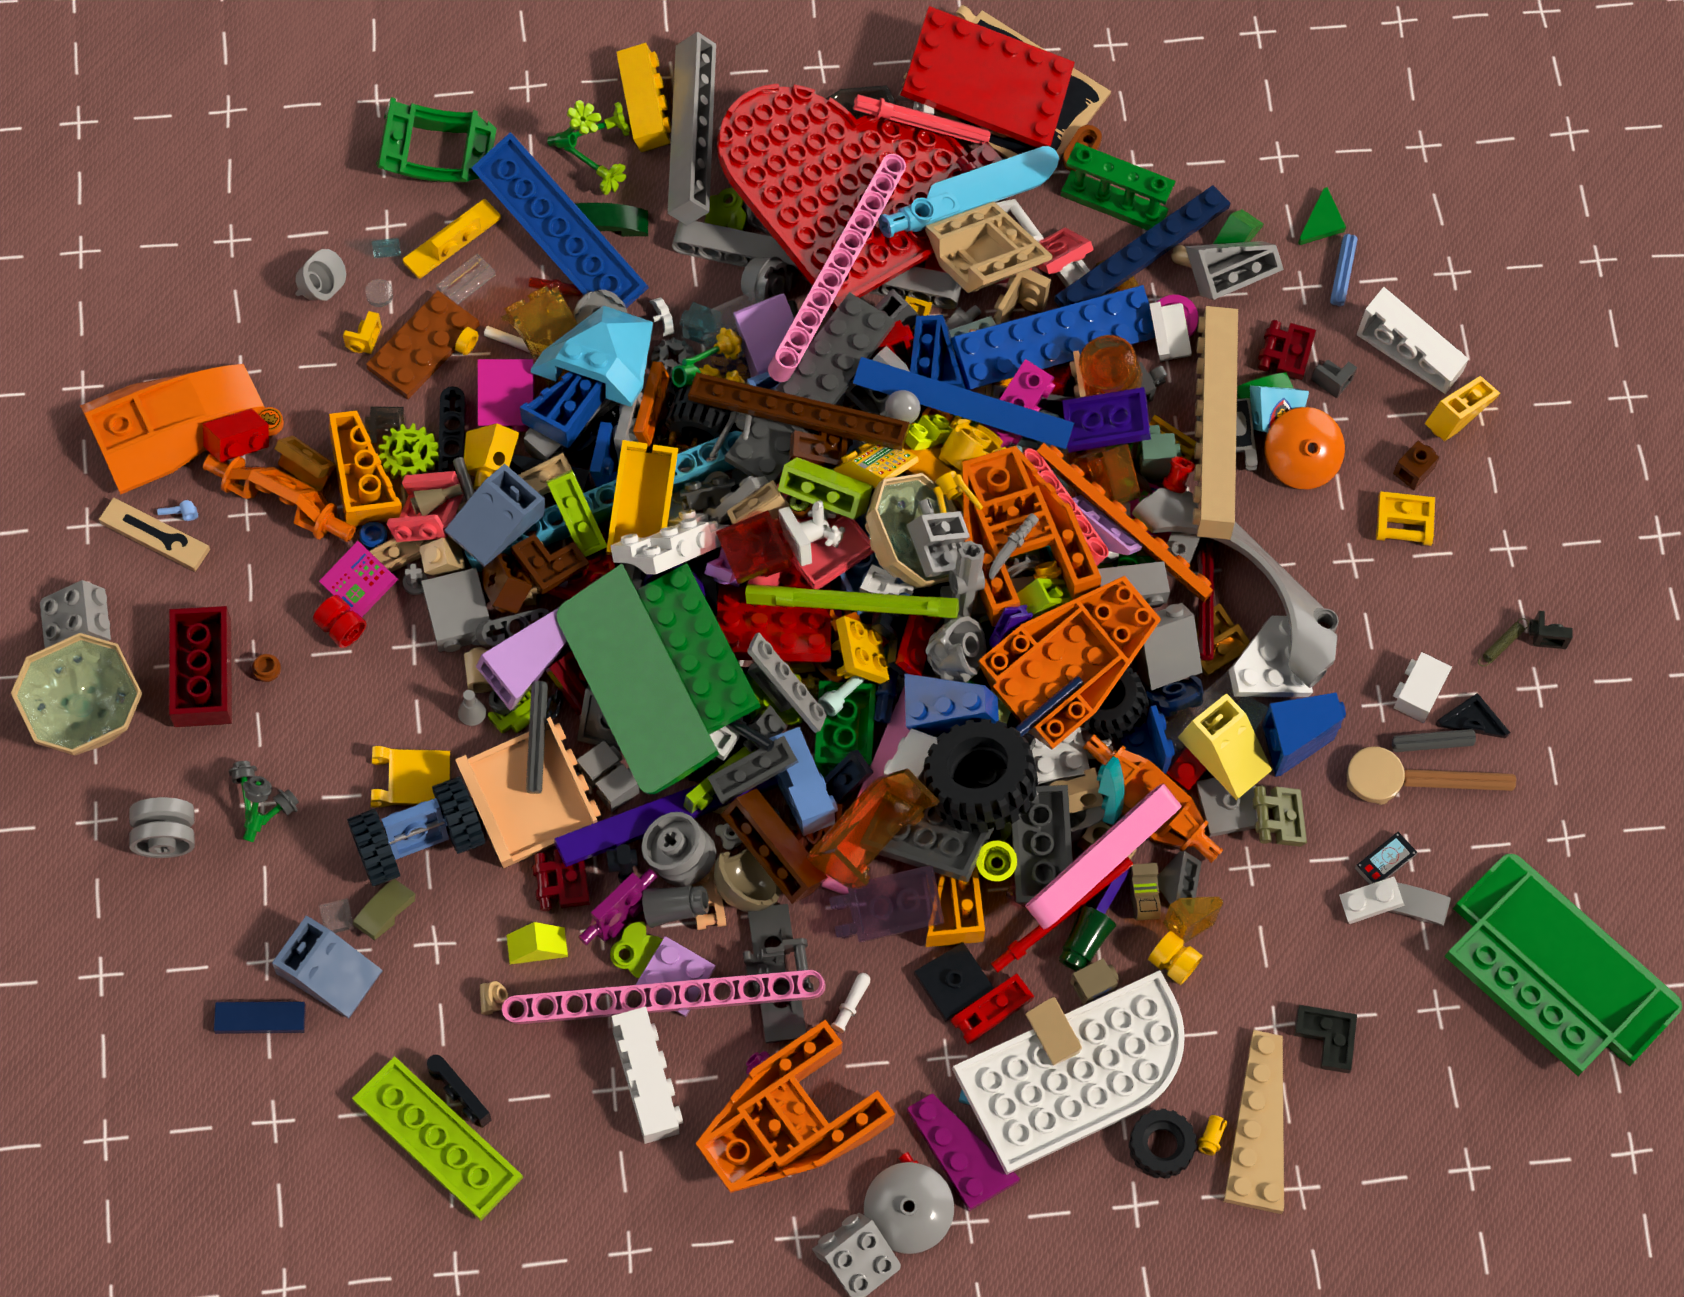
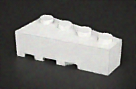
[1357,287,1468,394]
[611,1006,683,1144]

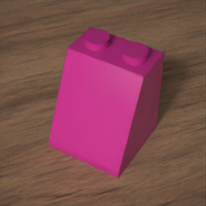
[478,359,536,432]

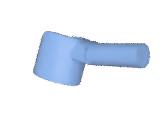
[157,500,198,521]

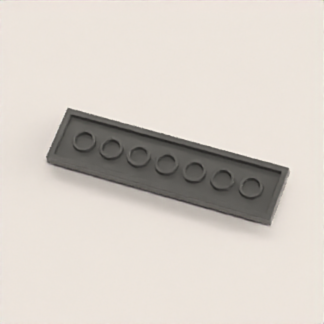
[725,292,895,483]

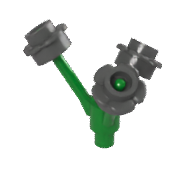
[228,761,299,842]

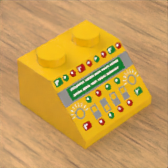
[834,442,919,488]

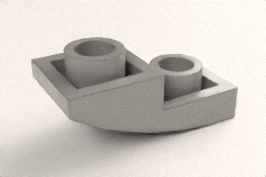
[1388,882,1451,926]

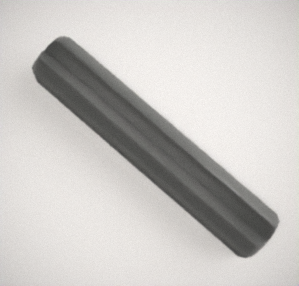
[1392,729,1476,752]

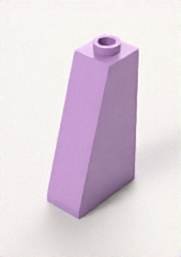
[476,608,568,711]

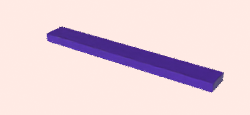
[554,776,778,867]

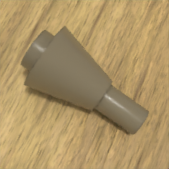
[410,484,463,516]

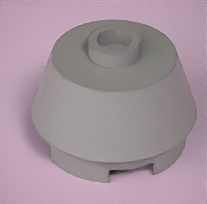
[741,257,793,304]

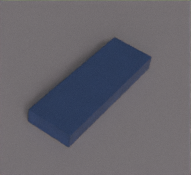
[214,1002,306,1034]

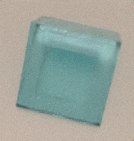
[372,238,401,258]

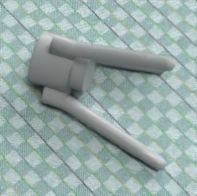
[710,411,755,458]

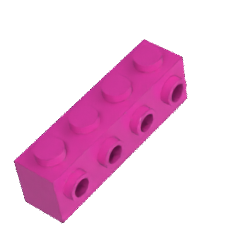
[983,359,1056,448]

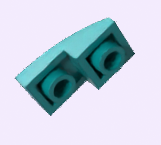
[1097,756,1124,825]

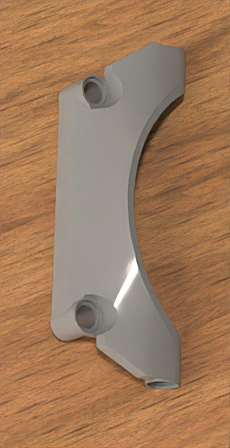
[1132,488,1339,688]

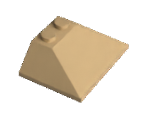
[926,201,1052,293]

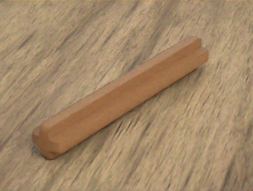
[1403,770,1516,791]

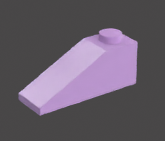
[1072,495,1143,555]

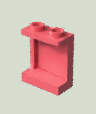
[387,471,464,542]

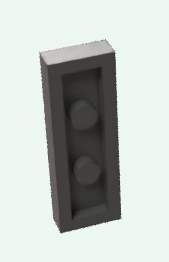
[707,736,799,804]

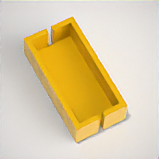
[606,440,678,555]

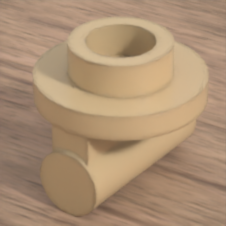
[480,981,508,1015]

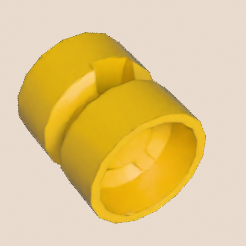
[1148,931,1203,985]

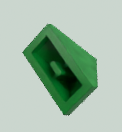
[1213,209,1264,244]

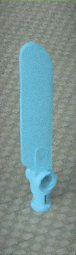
[878,146,1059,238]

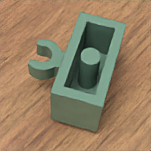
[1135,425,1181,483]

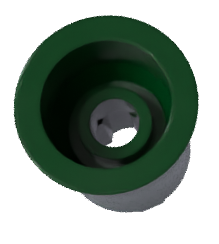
[1059,905,1116,972]

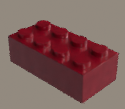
[169,606,232,727]

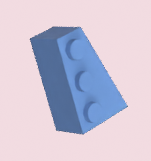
[769,727,838,836]

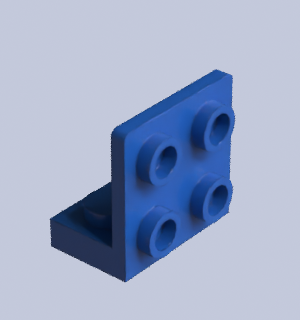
[1119,705,1175,774]

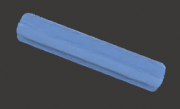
[1330,234,1358,307]

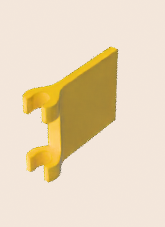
[371,746,450,808]

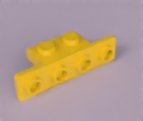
[403,199,501,279]

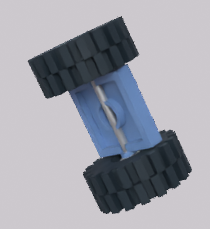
[347,776,485,887]

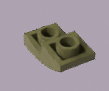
[353,879,416,940]

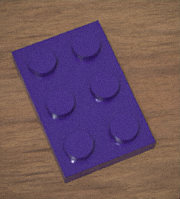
[1063,387,1151,453]

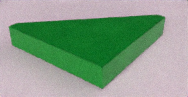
[1298,187,1346,245]

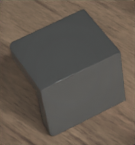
[1311,360,1357,398]

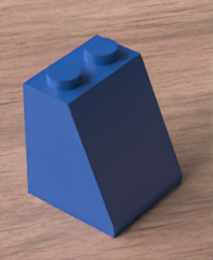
[1262,692,1346,777]

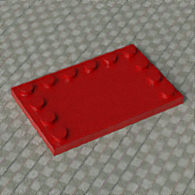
[900,6,1075,148]

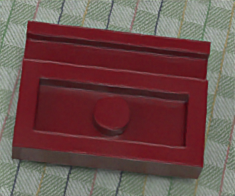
[545,650,589,716]

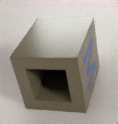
[1070,958,1119,1005]

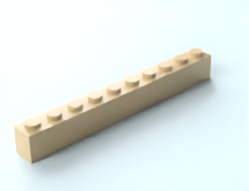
[1193,306,1238,540]

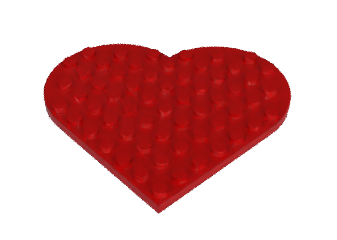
[717,84,968,312]

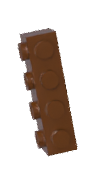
[721,788,828,904]

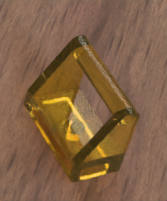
[1163,897,1223,943]

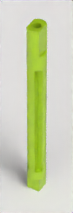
[745,584,959,618]

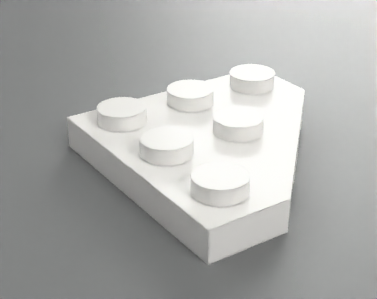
[1229,616,1313,697]

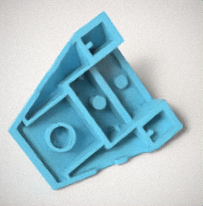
[531,305,653,407]

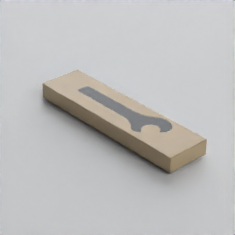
[99,498,210,572]

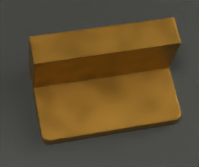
[275,436,336,492]

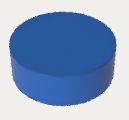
[359,521,388,550]

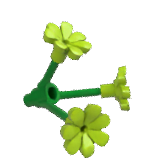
[547,100,630,195]

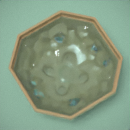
[865,473,964,588]
[11,633,142,755]

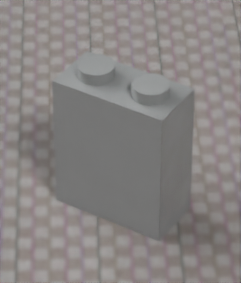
[421,568,493,652]
[1136,603,1202,690]

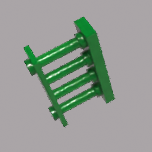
[1061,142,1176,231]

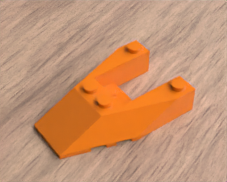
[962,446,1101,627]
[696,1020,895,1193]

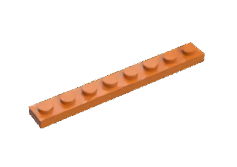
[1037,443,1213,603]

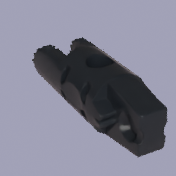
[571,405,620,466]

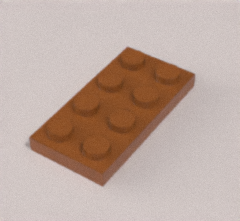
[366,290,480,399]

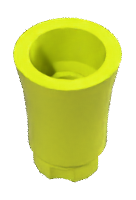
[976,841,1017,881]

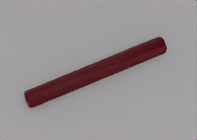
[1198,540,1214,661]

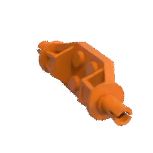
[203,454,356,542]
[1082,734,1223,863]

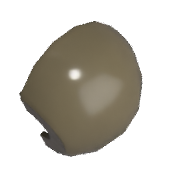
[714,848,781,911]

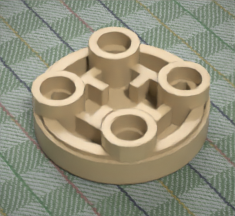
[1346,747,1405,805]

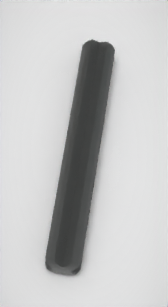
[526,681,548,794]

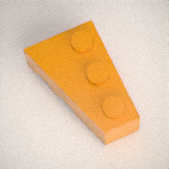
[926,865,985,947]

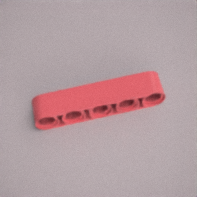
[1023,448,1109,566]

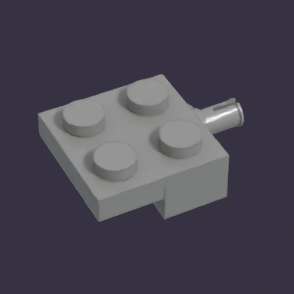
[906,499,970,577]

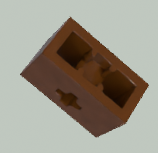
[479,553,532,614]

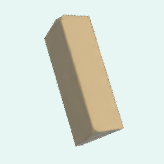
[727,480,789,539]
[1025,997,1082,1066]

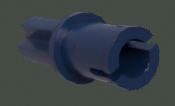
[874,667,899,724]

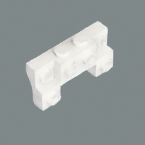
[610,509,731,574]

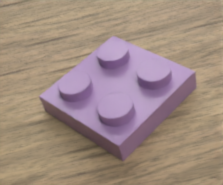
[636,936,716,1017]

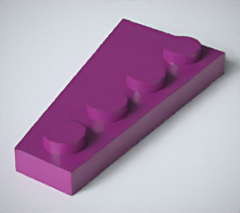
[907,1093,1020,1211]

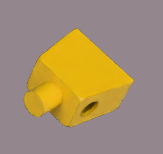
[464,423,519,490]

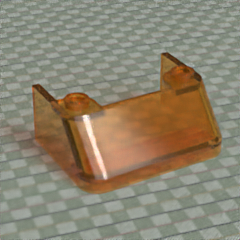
[806,768,940,889]

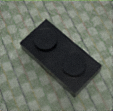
[824,750,874,804]

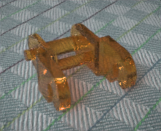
[668,431,698,454]

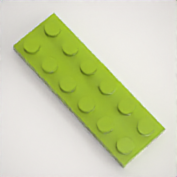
[352,1056,523,1221]

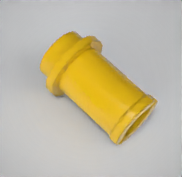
[1197,1115,1227,1156]

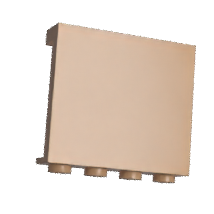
[455,717,601,868]

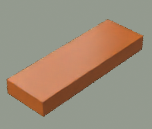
[633,361,670,446]

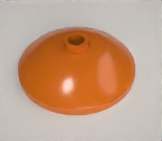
[1265,407,1345,489]

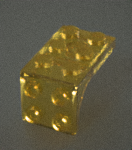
[501,285,578,388]

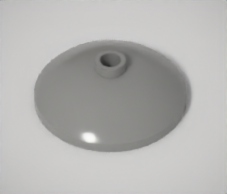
[864,1162,954,1254]

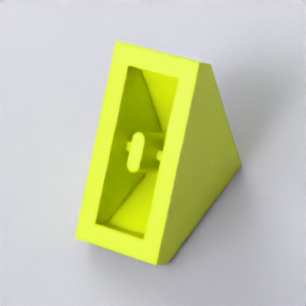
[506,922,568,964]

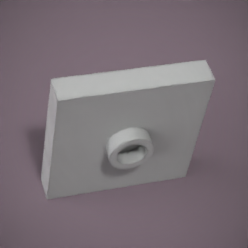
[1195,778,1258,837]

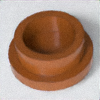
[252,654,281,682]

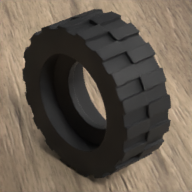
[1129,1109,1197,1179]

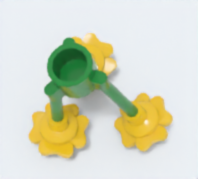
[672,327,745,387]

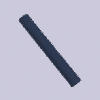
[1015,676,1084,736]

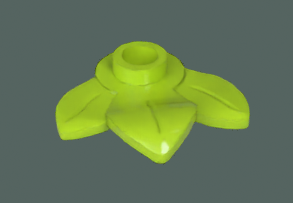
[705,188,747,231]
[610,921,663,978]

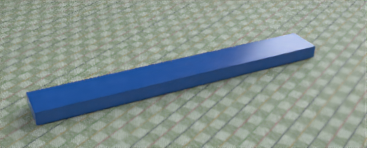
[853,357,1074,449]

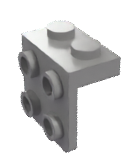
[40,580,111,648]
[812,1213,901,1297]

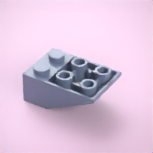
[444,464,545,567]
[272,915,382,1019]

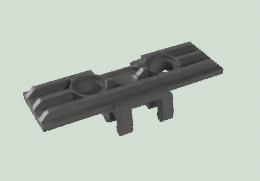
[743,904,814,1043]

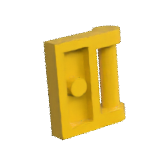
[1376,491,1435,546]

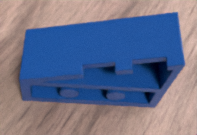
[910,315,966,389]
[904,674,999,736]

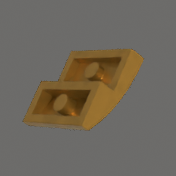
[1195,603,1250,676]

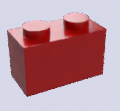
[203,408,269,463]

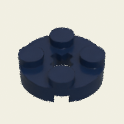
[1146,675,1204,717]

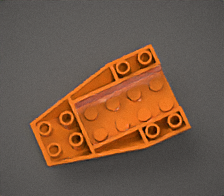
[80,364,265,495]
[978,576,1161,750]

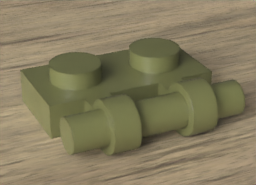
[1252,786,1307,847]

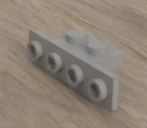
[747,632,827,733]

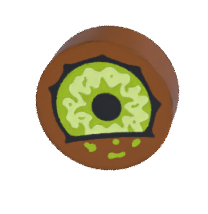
[786,495,813,519]

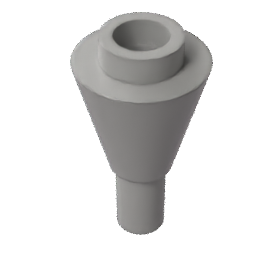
[458,690,486,726]

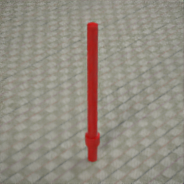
[991,857,1134,973]

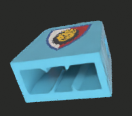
[1250,385,1309,436]

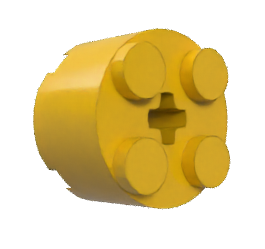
[939,419,1006,477]

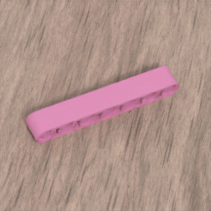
[1025,783,1182,929]

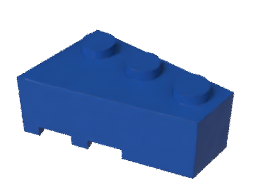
[520,371,606,449]

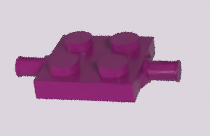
[578,869,657,946]

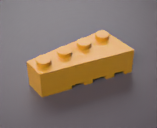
[329,411,402,526]

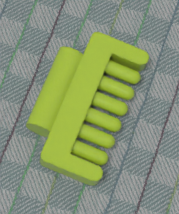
[488,689,531,733]

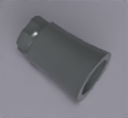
[642,885,709,928]

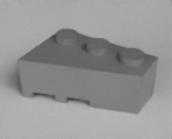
[1185,241,1284,300]

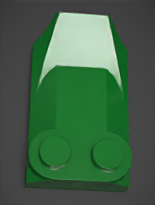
[814,681,876,778]

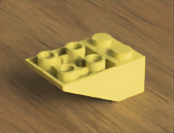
[1178,693,1272,800]

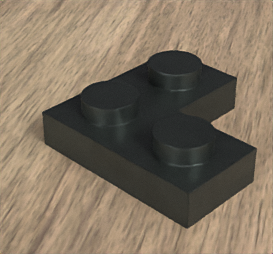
[1294,1005,1357,1073]

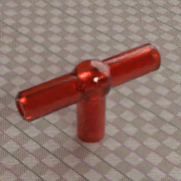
[528,277,582,313]

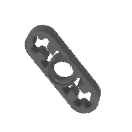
[476,608,550,647]

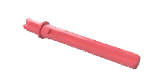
[853,94,991,144]

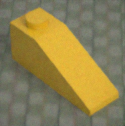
[1425,376,1500,441]

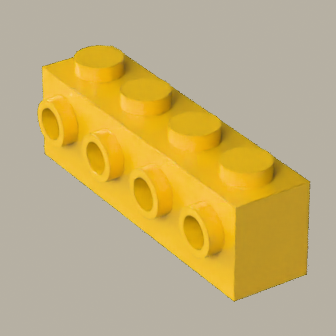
[616,43,672,152]

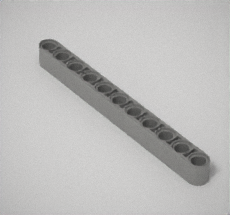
[672,221,962,309]

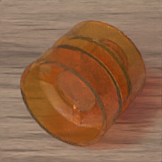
[1079,335,1142,396]

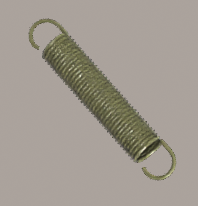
[1478,618,1529,666]

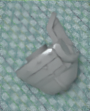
[926,615,987,682]

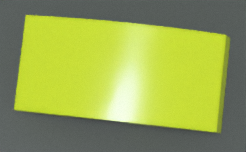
[905,414,953,451]

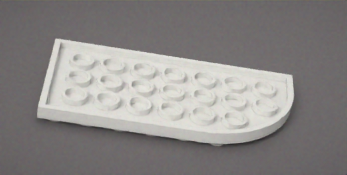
[952,970,1184,1175]

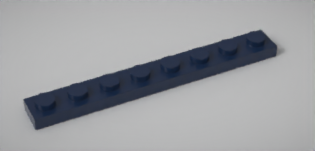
[1054,185,1231,307]

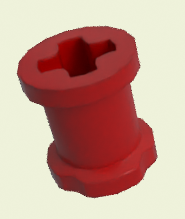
[1162,456,1195,493]

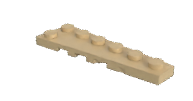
[1224,1030,1284,1214]

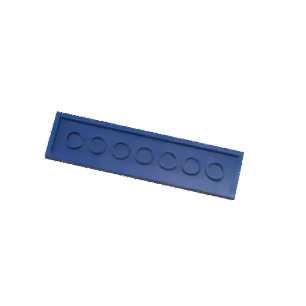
[471,132,649,308]
[950,285,1156,390]

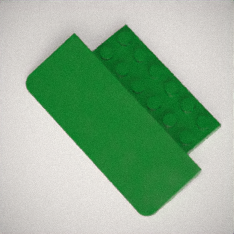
[557,563,761,794]
[1444,854,1682,1077]

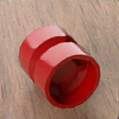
[313,595,367,648]

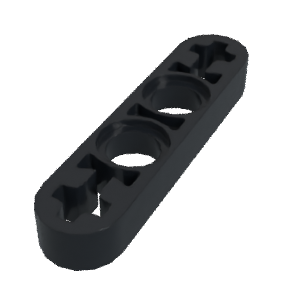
[438,386,466,477]

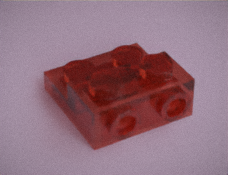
[716,510,794,584]

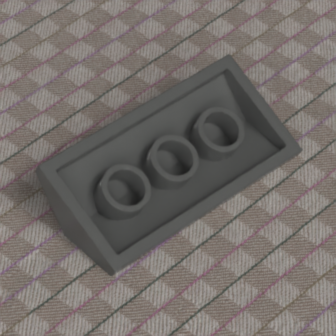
[1012,785,1073,904]

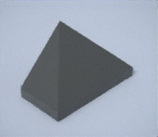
[1157,851,1202,915]

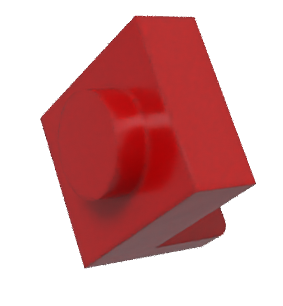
[1167,748,1207,790]

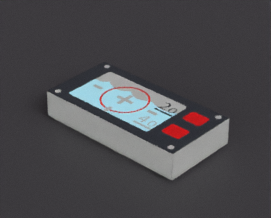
[1355,832,1418,885]

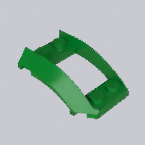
[376,97,497,182]

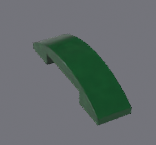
[576,203,648,237]

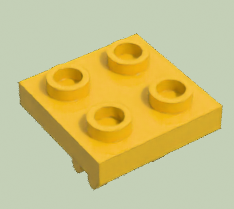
[831,616,890,684]

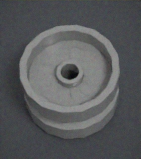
[129,797,195,858]
[642,812,716,887]

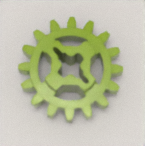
[378,423,439,481]

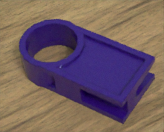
[988,605,1033,649]

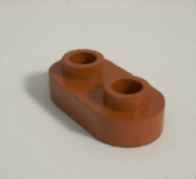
[1063,125,1102,172]

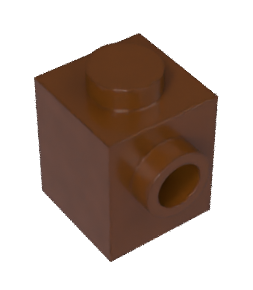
[1393,440,1439,490]

